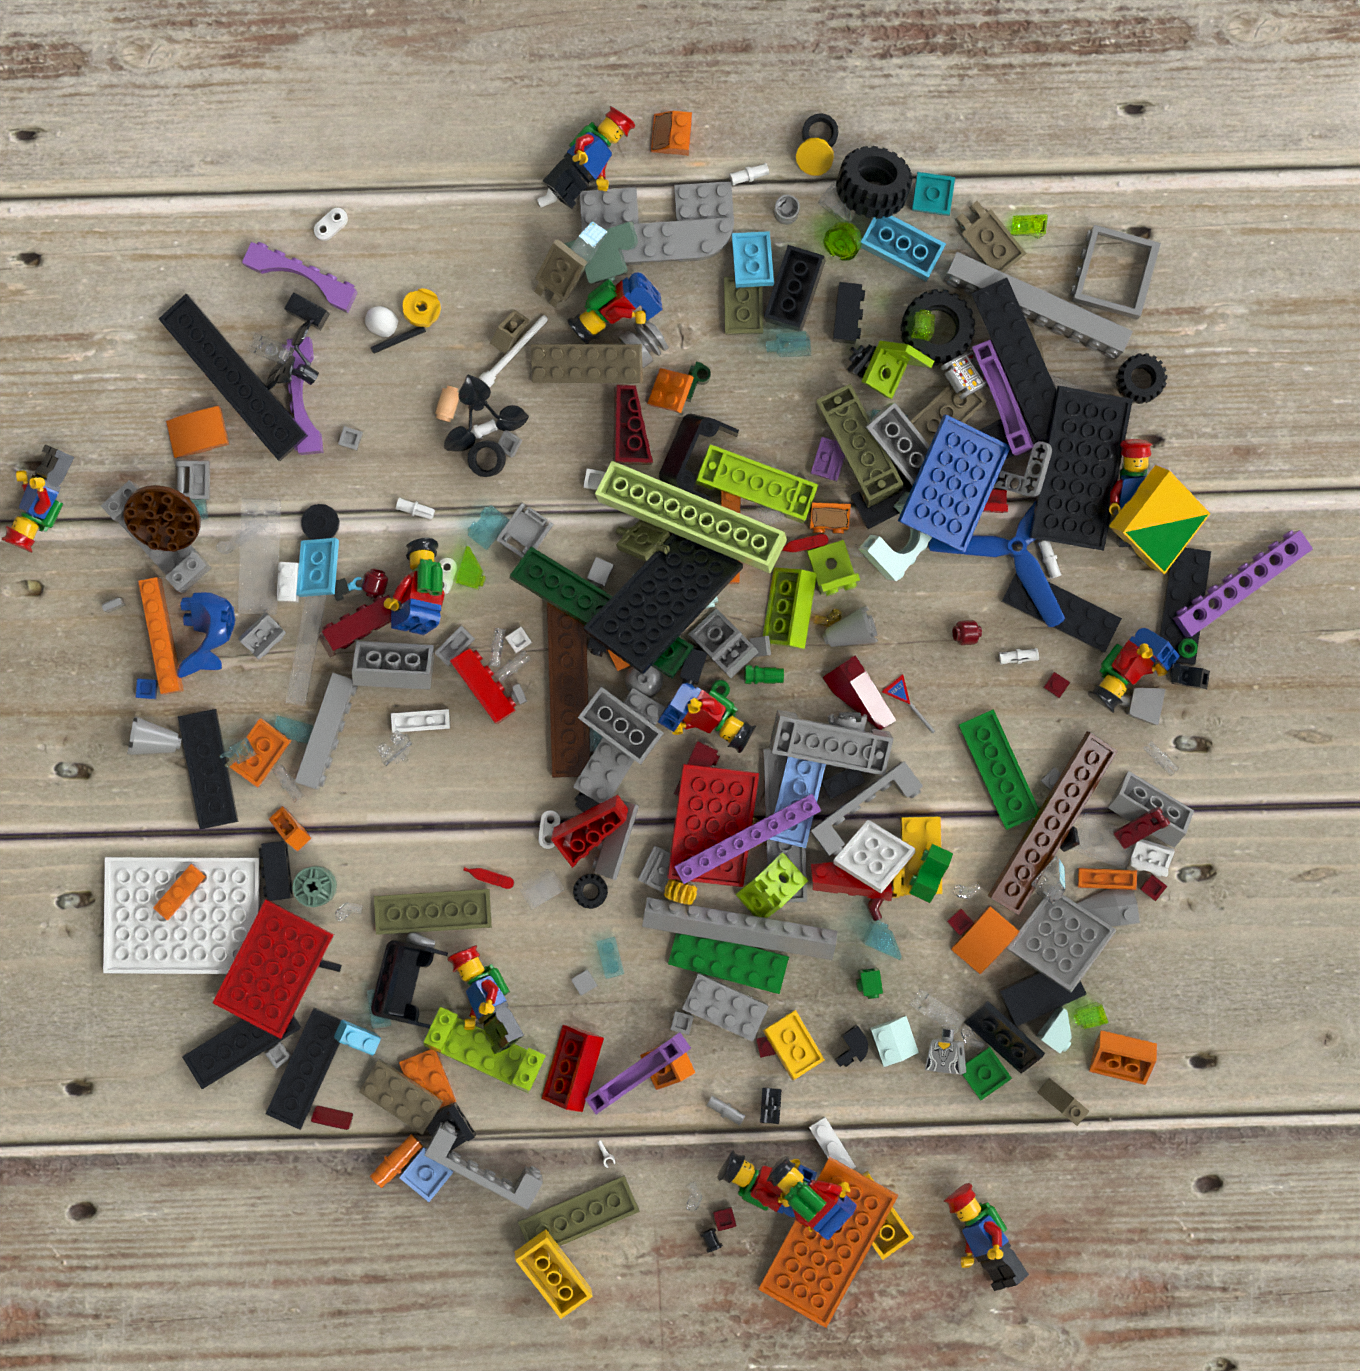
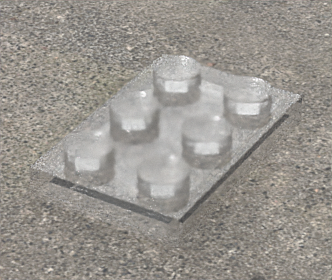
[1070,814,1135,870]

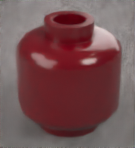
[361,569,388,598]
[952,620,982,646]

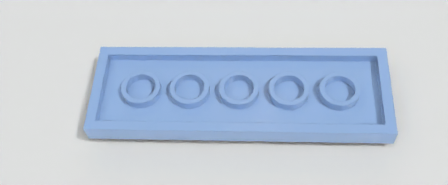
[770,757,826,848]

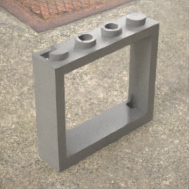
[1070,225,1161,320]

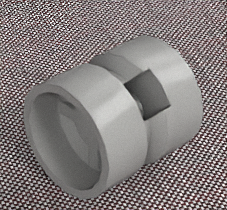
[774,194,800,225]

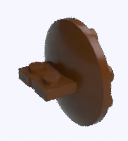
[123,485,201,552]

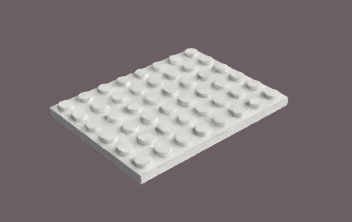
[103,857,260,974]

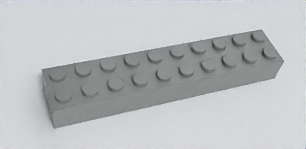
[944,252,1133,359]

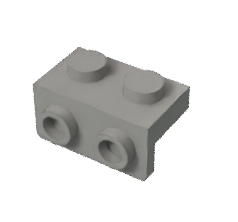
[238,612,286,660]

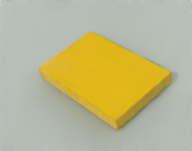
[763,1010,825,1080]

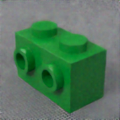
[856,968,883,999]

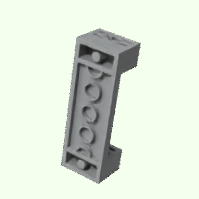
[101,480,212,594]
[769,709,893,776]
[810,761,923,856]
[424,1121,543,1210]

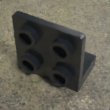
[427,1102,476,1152]

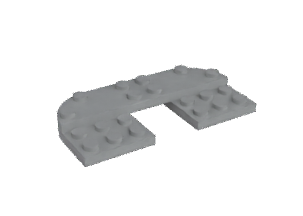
[580,181,734,265]

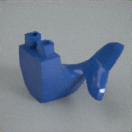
[177,592,236,678]

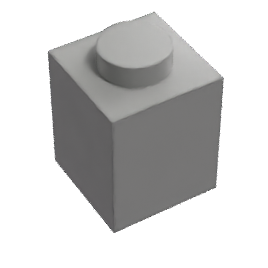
[587,557,614,588]

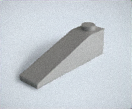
[1076,889,1140,926]

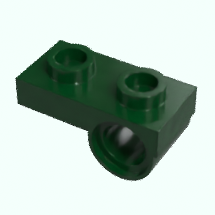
[686,361,711,402]

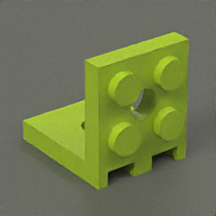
[861,340,934,399]
[807,540,860,597]
[735,852,808,918]

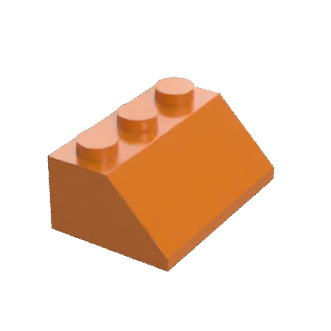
[1089,1030,1157,1085]

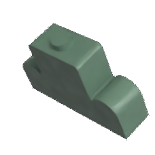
[564,222,638,284]

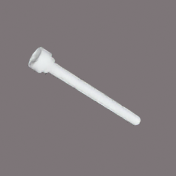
[479,315,548,388]

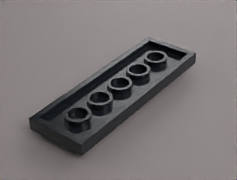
[1159,547,1211,665]
[1001,573,1122,653]
[178,709,239,829]
[266,1007,341,1130]
[182,1015,302,1089]

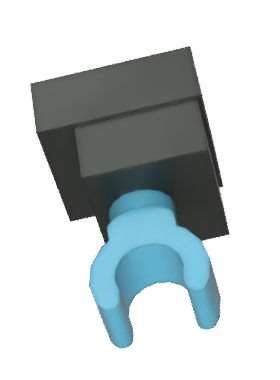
[334,577,362,602]

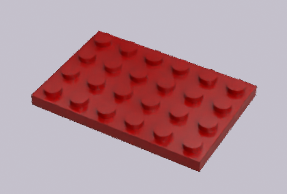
[667,764,759,887]
[212,899,335,1039]

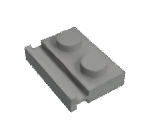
[638,846,670,892]

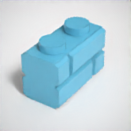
[334,1020,381,1056]

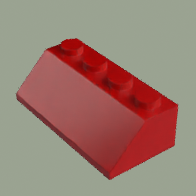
[450,648,516,724]
[541,1025,604,1112]

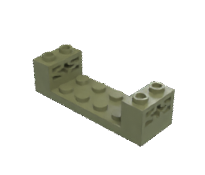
[816,383,903,508]

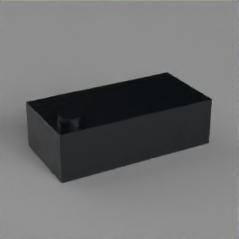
[764,245,826,333]
[998,971,1087,1027]

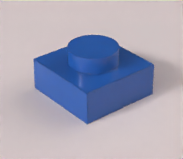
[135,679,158,699]

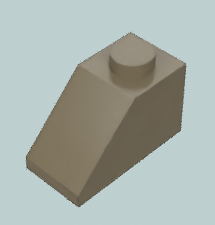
[490,310,530,354]

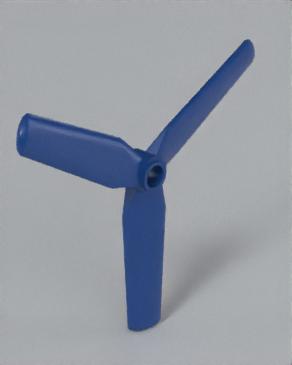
[928,501,1065,627]

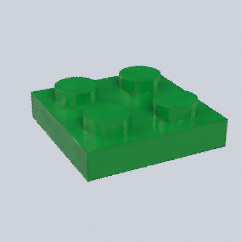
[962,1046,1012,1101]

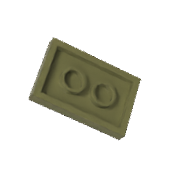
[724,276,763,335]

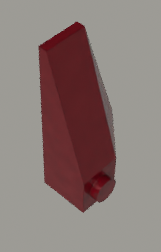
[822,655,896,730]

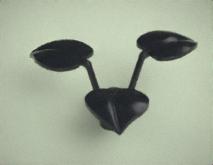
[266,318,319,390]
[444,375,529,452]

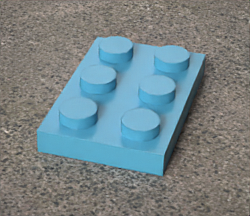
[732,231,774,288]
[296,538,339,597]

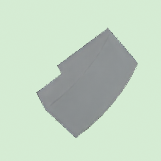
[689,608,759,678]

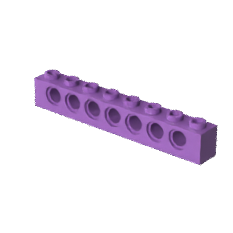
[1173,530,1313,637]
[675,794,821,884]

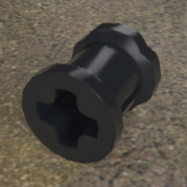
[700,1228,723,1253]

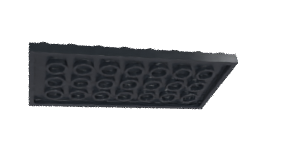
[1029,386,1133,551]
[583,533,743,674]

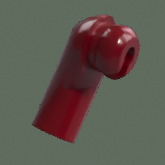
[868,898,885,921]

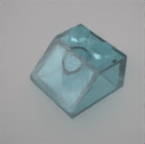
[862,920,902,960]

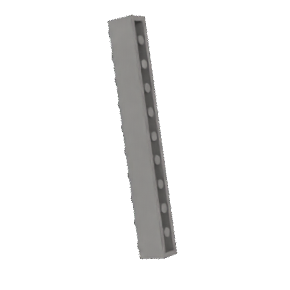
[642,897,837,960]

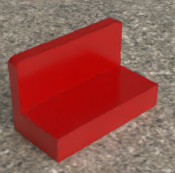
[983,489,1008,513]

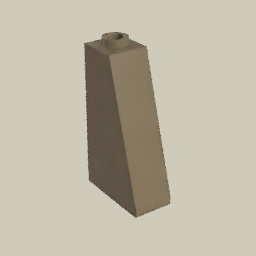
[1037,1078,1089,1126]

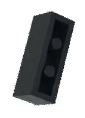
[832,282,865,344]
[259,841,294,901]

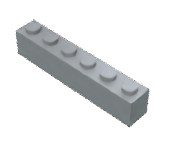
[295,673,358,789]

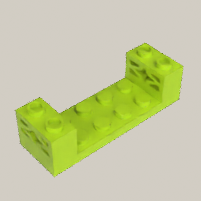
[695,444,818,524]
[423,1007,546,1094]

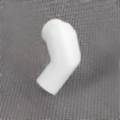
[537,188,557,208]

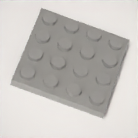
[1007,888,1116,993]

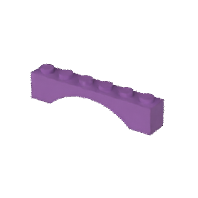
[242,242,358,313]
[284,337,324,455]
[973,340,1033,456]
[585,1032,691,1114]

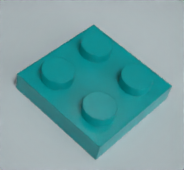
[912,172,955,216]

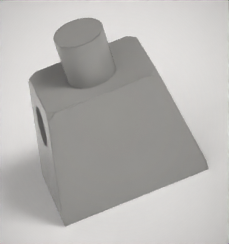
[1119,688,1165,725]

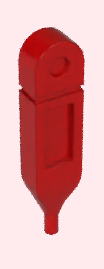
[782,534,829,553]
[463,867,515,889]

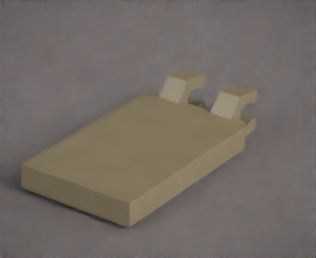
[955,201,1027,273]
[534,239,588,308]

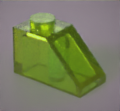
[911,310,935,341]
[455,546,486,590]
[1073,1002,1109,1029]

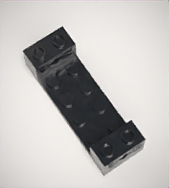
[588,637,707,685]

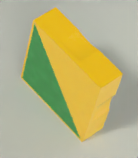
[1109,465,1210,574]

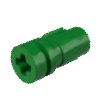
[744,665,784,684]

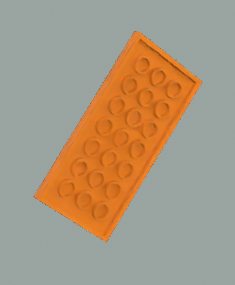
[758,1156,898,1328]

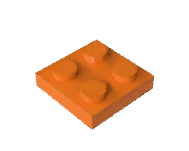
[647,368,694,413]

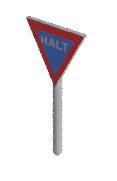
[882,674,935,733]

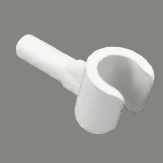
[597,1140,615,1168]

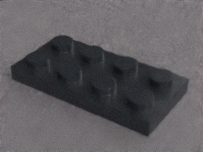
[964,1001,1045,1074]

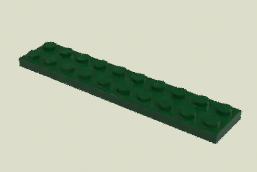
[509,547,694,679]

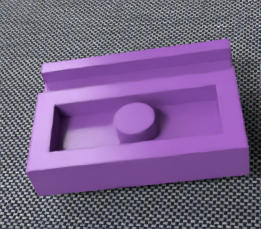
[810,437,844,482]

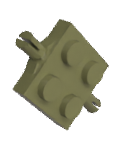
[616,520,670,561]

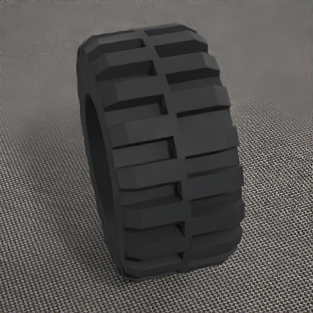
[836,146,913,219]
[900,289,975,366]

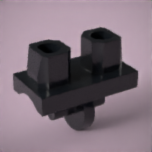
[846,344,876,379]
[760,1087,782,1124]

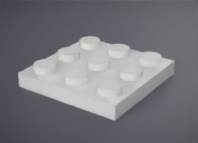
[834,820,915,893]

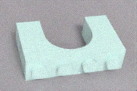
[859,492,932,581]

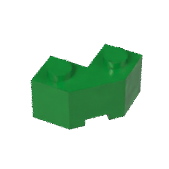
[909,844,953,903]

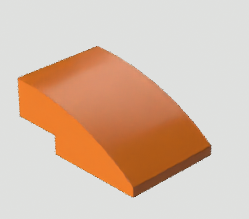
[166,406,229,458]
[951,906,1020,974]

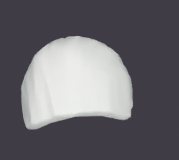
[365,306,398,337]

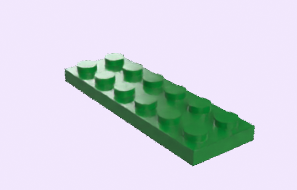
[958,709,1039,830]
[668,933,789,994]

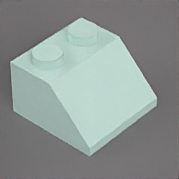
[1036,1007,1072,1054]
[870,1016,919,1067]

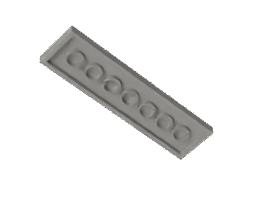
[764,749,807,903]

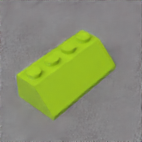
[763,567,817,649]

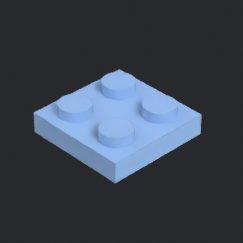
[399,1147,454,1202]

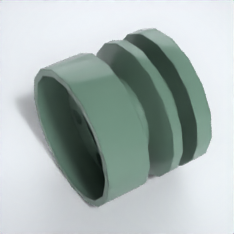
[292,866,337,907]

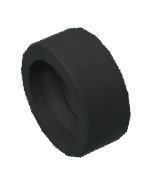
[802,113,839,147]
[467,440,506,477]

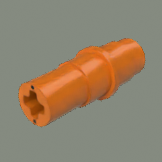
[370,1134,423,1188]

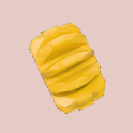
[664,879,697,905]

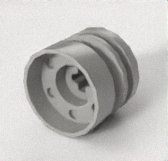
[618,320,669,369]

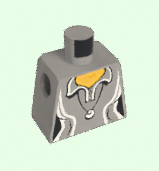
[925,1028,966,1075]

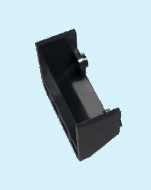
[659,413,739,501]
[371,940,448,1029]

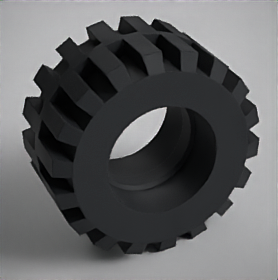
[1116,353,1168,404]

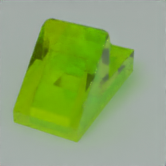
[1011,214,1048,239]

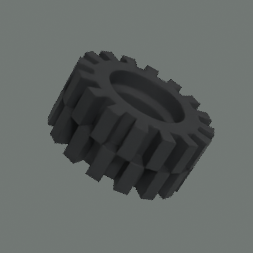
[573,874,608,909]

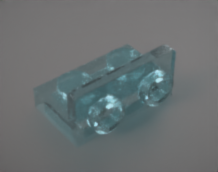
[468,505,509,550]

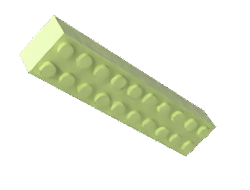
[595,461,787,573]

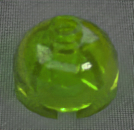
[823,221,862,261]

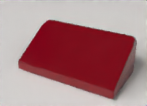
[311,1106,353,1130]

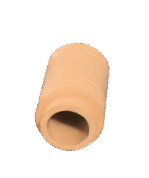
[435,385,459,422]

